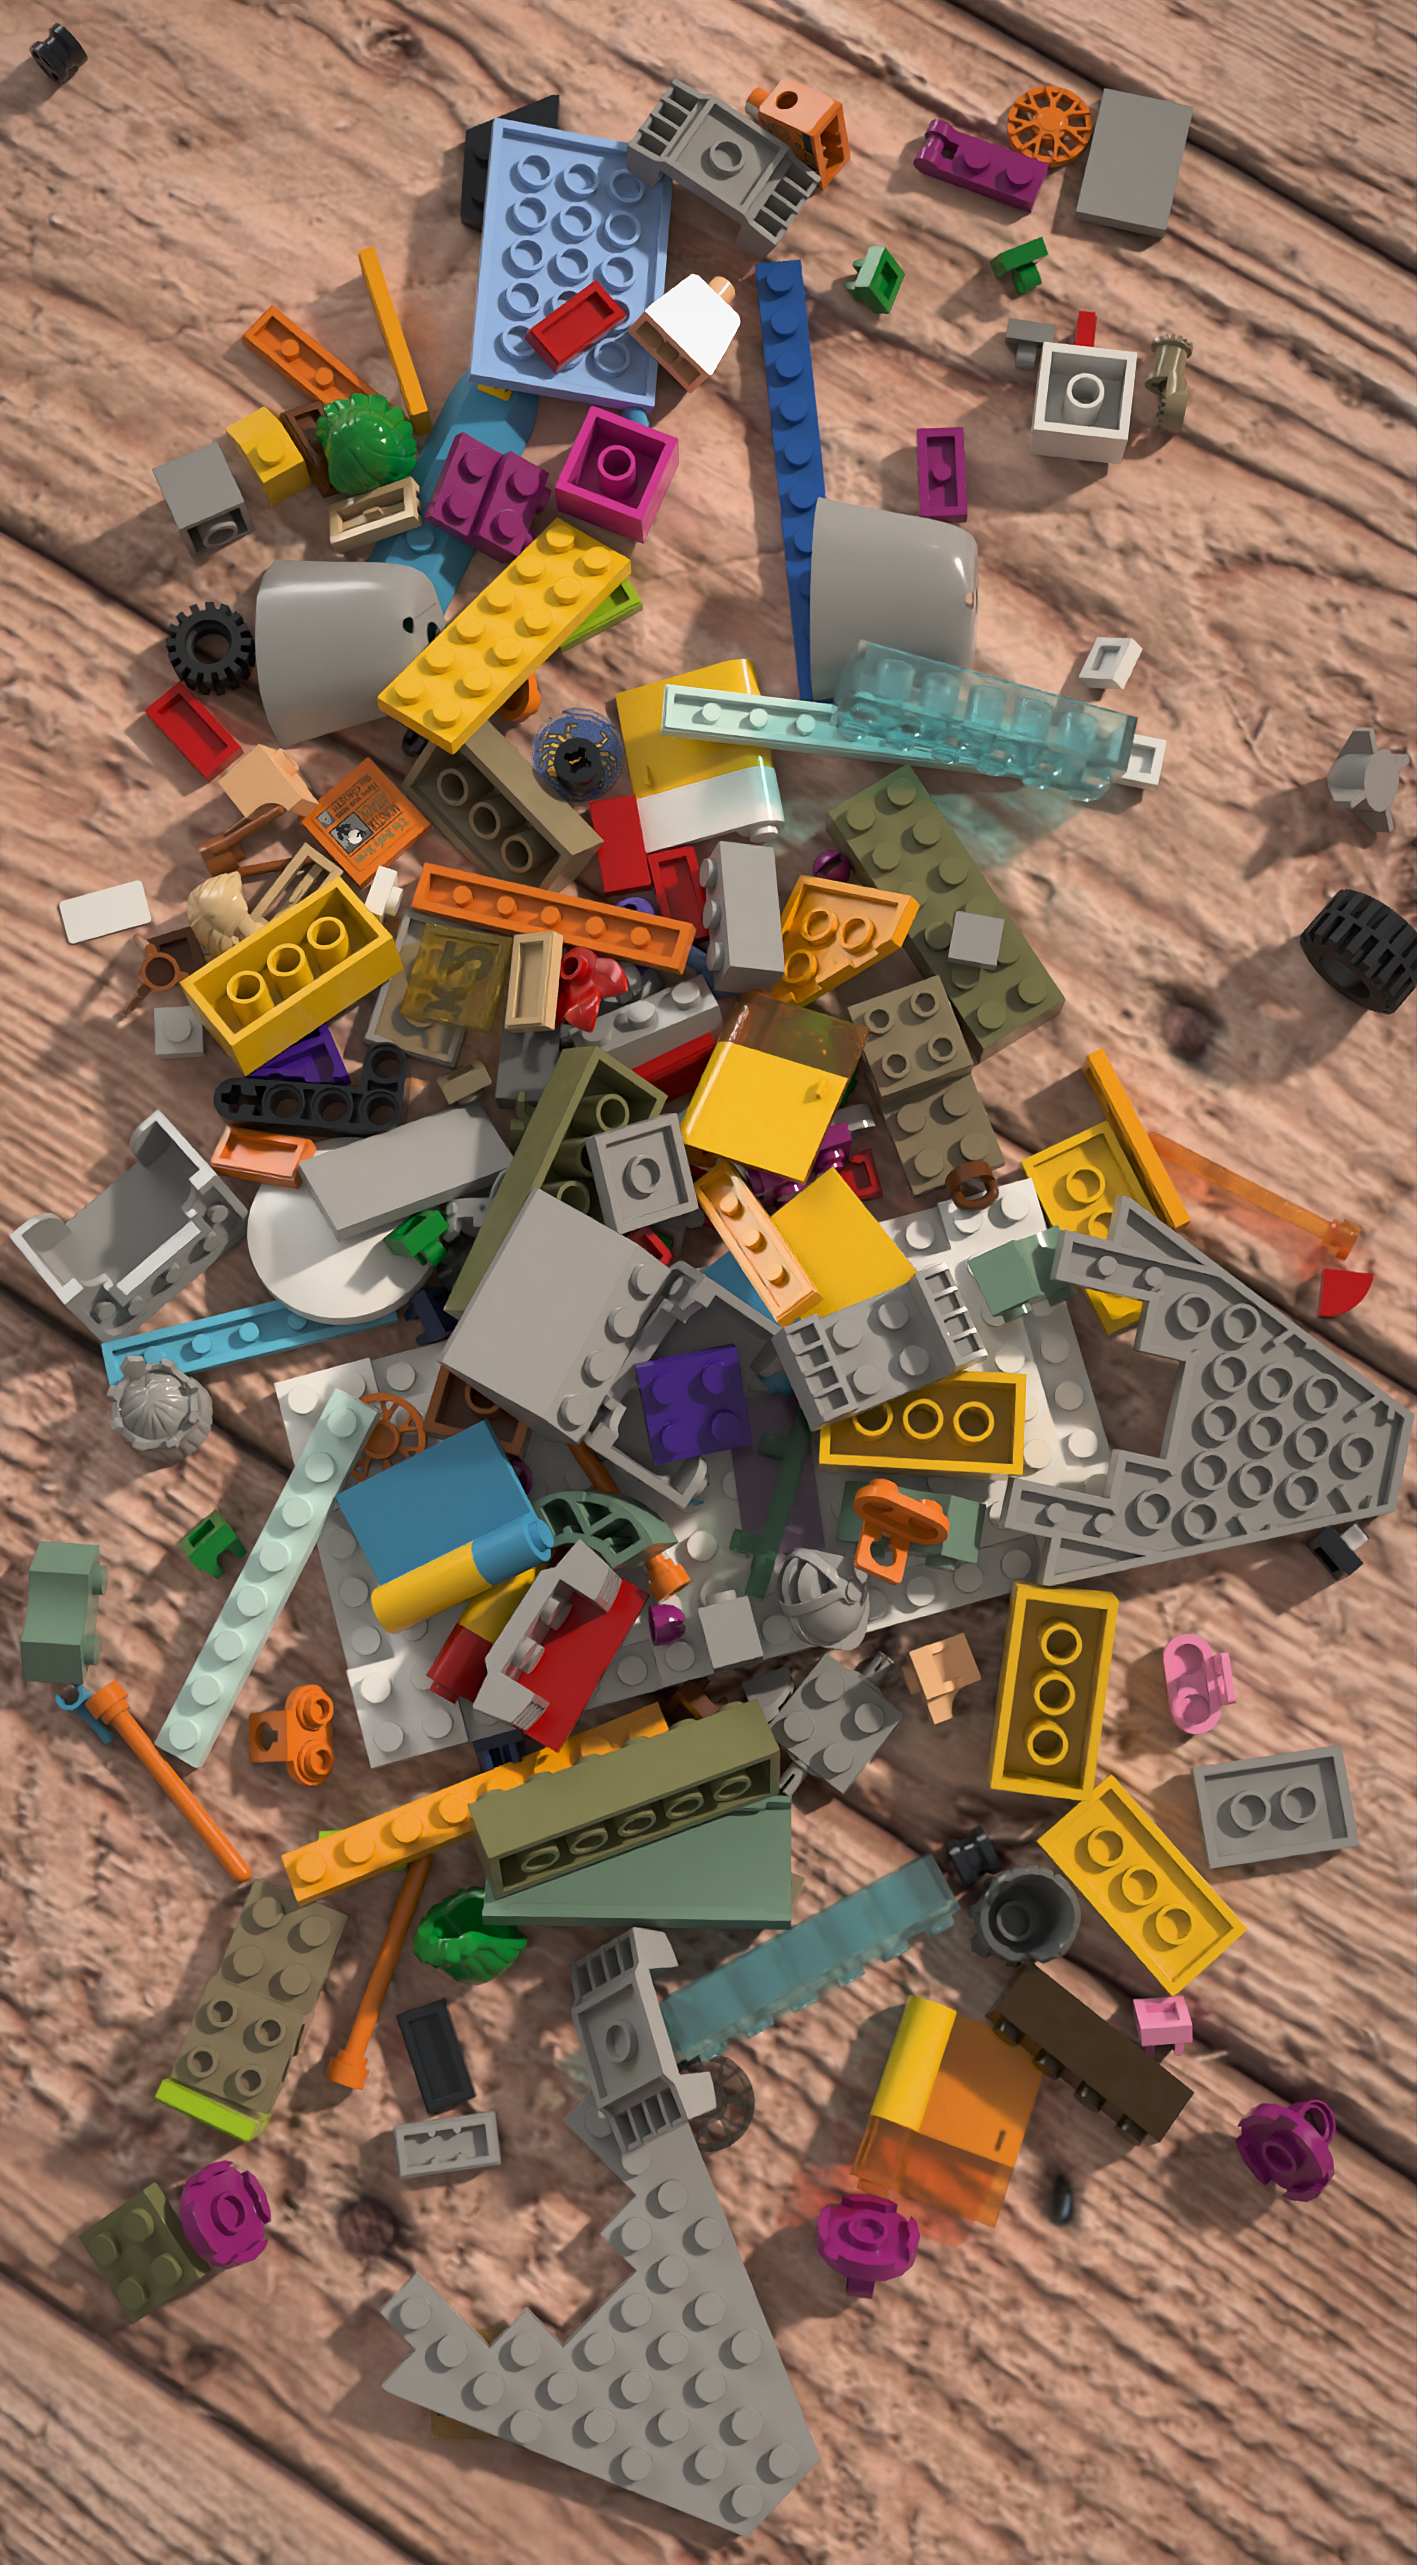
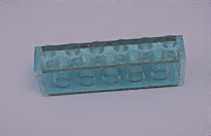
[828,639,1138,801]
[659,1853,962,2064]

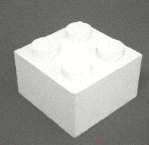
[1028,342,1137,465]

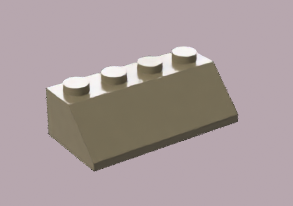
[399,720,604,893]

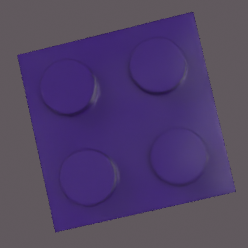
[634,1343,754,1465]

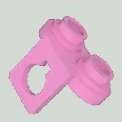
[1162,1634,1236,1735]

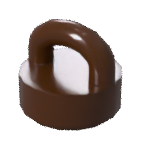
[944,1161,999,1212]

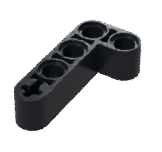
[213,1042,412,1138]

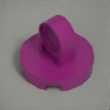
[1236,2100,1336,2202]
[180,2160,271,2270]
[815,2194,920,2299]

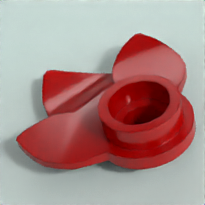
[555,947,628,1033]

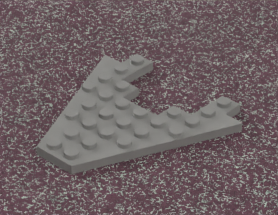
[998,1195,1414,1586]
[379,2090,820,2538]

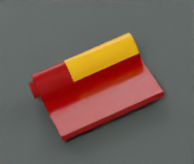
[426,1548,650,1754]

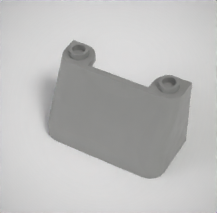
[9,1109,249,1343]
[582,1261,785,1509]

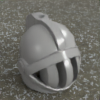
[778,1548,870,1651]

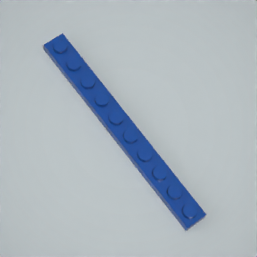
[755,260,847,704]

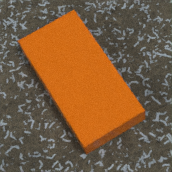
[209,1125,317,1189]

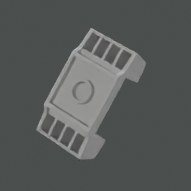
[626,79,821,260]
[771,1262,988,1432]
[472,1539,622,1731]
[569,1927,716,2154]

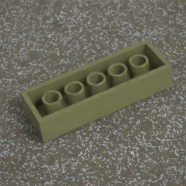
[826,763,1066,1064]
[443,1045,668,1320]
[467,1699,780,1900]

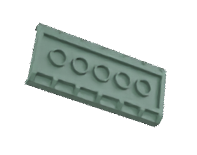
[482,1796,792,1930]

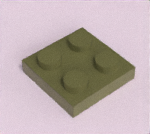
[78,2182,212,2324]

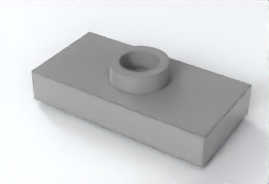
[393,2110,502,2179]

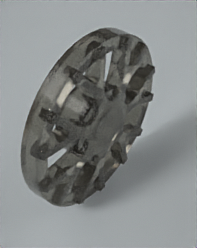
[677,2053,755,2152]

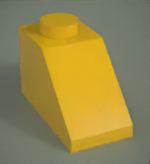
[225,406,312,506]

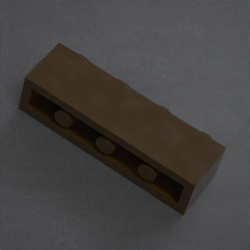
[985,1961,1194,2147]

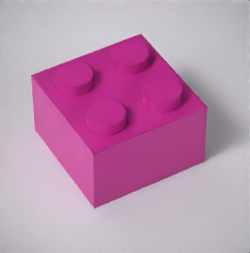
[555,405,679,544]

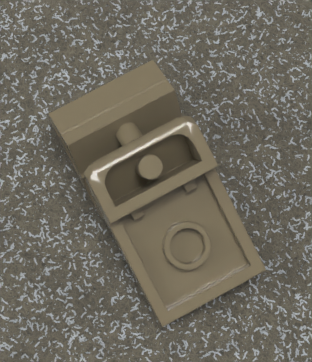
[846,975,1006,1199]
[170,1879,351,2114]

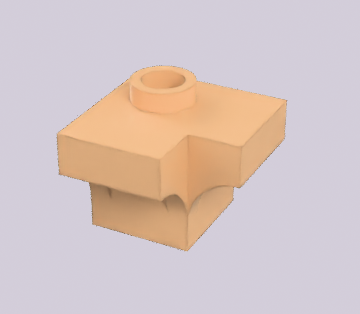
[218,744,320,820]
[901,1632,982,1726]

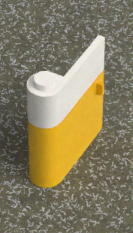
[615,659,786,856]

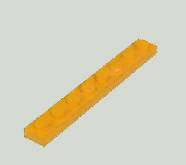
[281,1702,669,1907]

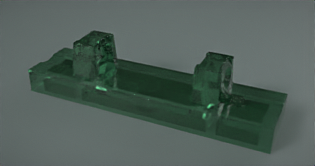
[729,1405,813,1603]

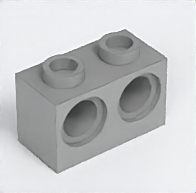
[698,1590,764,1674]

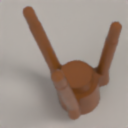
[198,806,315,879]
[122,933,189,1015]

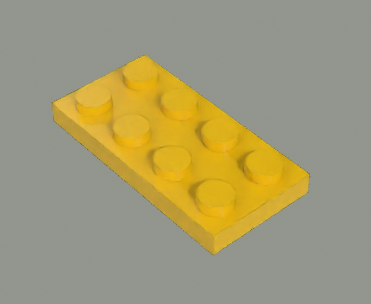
[1019,1120,1157,1337]
[1035,1774,1248,1997]

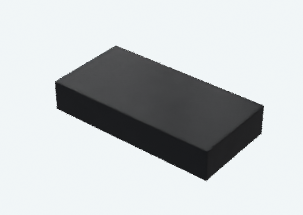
[396,1997,477,2114]

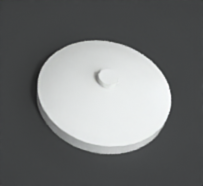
[247,1137,443,1325]

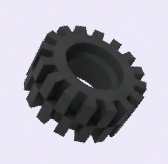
[166,602,256,696]

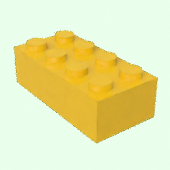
[179,876,404,1077]
[817,1371,1027,1481]
[986,1579,1119,1802]

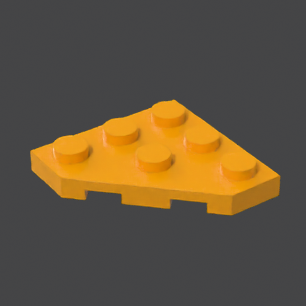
[741,874,920,1017]

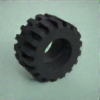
[1300,889,1417,1015]

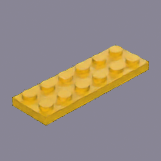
[377,517,631,755]

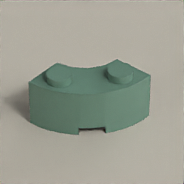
[967,1225,1078,1323]
[836,1481,986,1571]
[530,1491,679,1569]
[20,1541,108,1685]

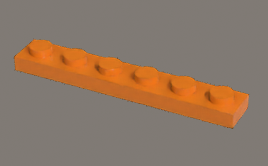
[411,862,696,975]

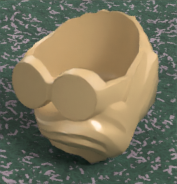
[187,871,264,962]

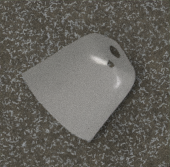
[810,497,979,701]
[255,560,447,749]

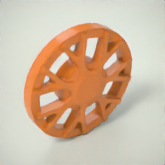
[1007,86,1093,168]
[350,1393,428,1482]

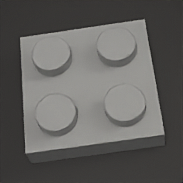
[584,1113,699,1234]

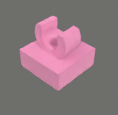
[1133,1996,1193,2058]

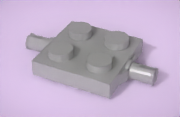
[769,1651,905,1796]

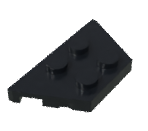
[460,95,560,233]

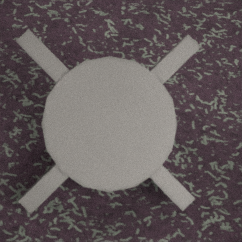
[1328,727,1410,833]

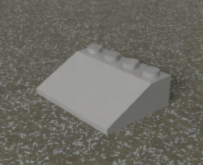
[436,1188,673,1445]

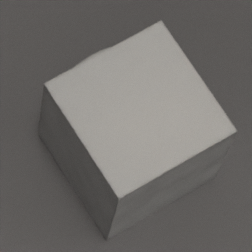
[152,441,255,558]

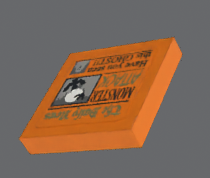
[297,757,432,890]

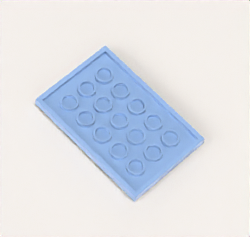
[468,117,673,415]

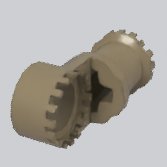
[1144,334,1193,433]

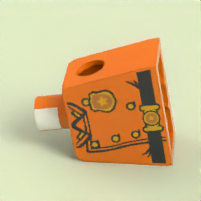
[745,78,851,191]

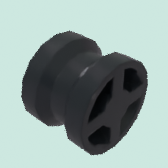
[29,23,88,85]
[554,737,603,796]
[944,1825,1003,1889]

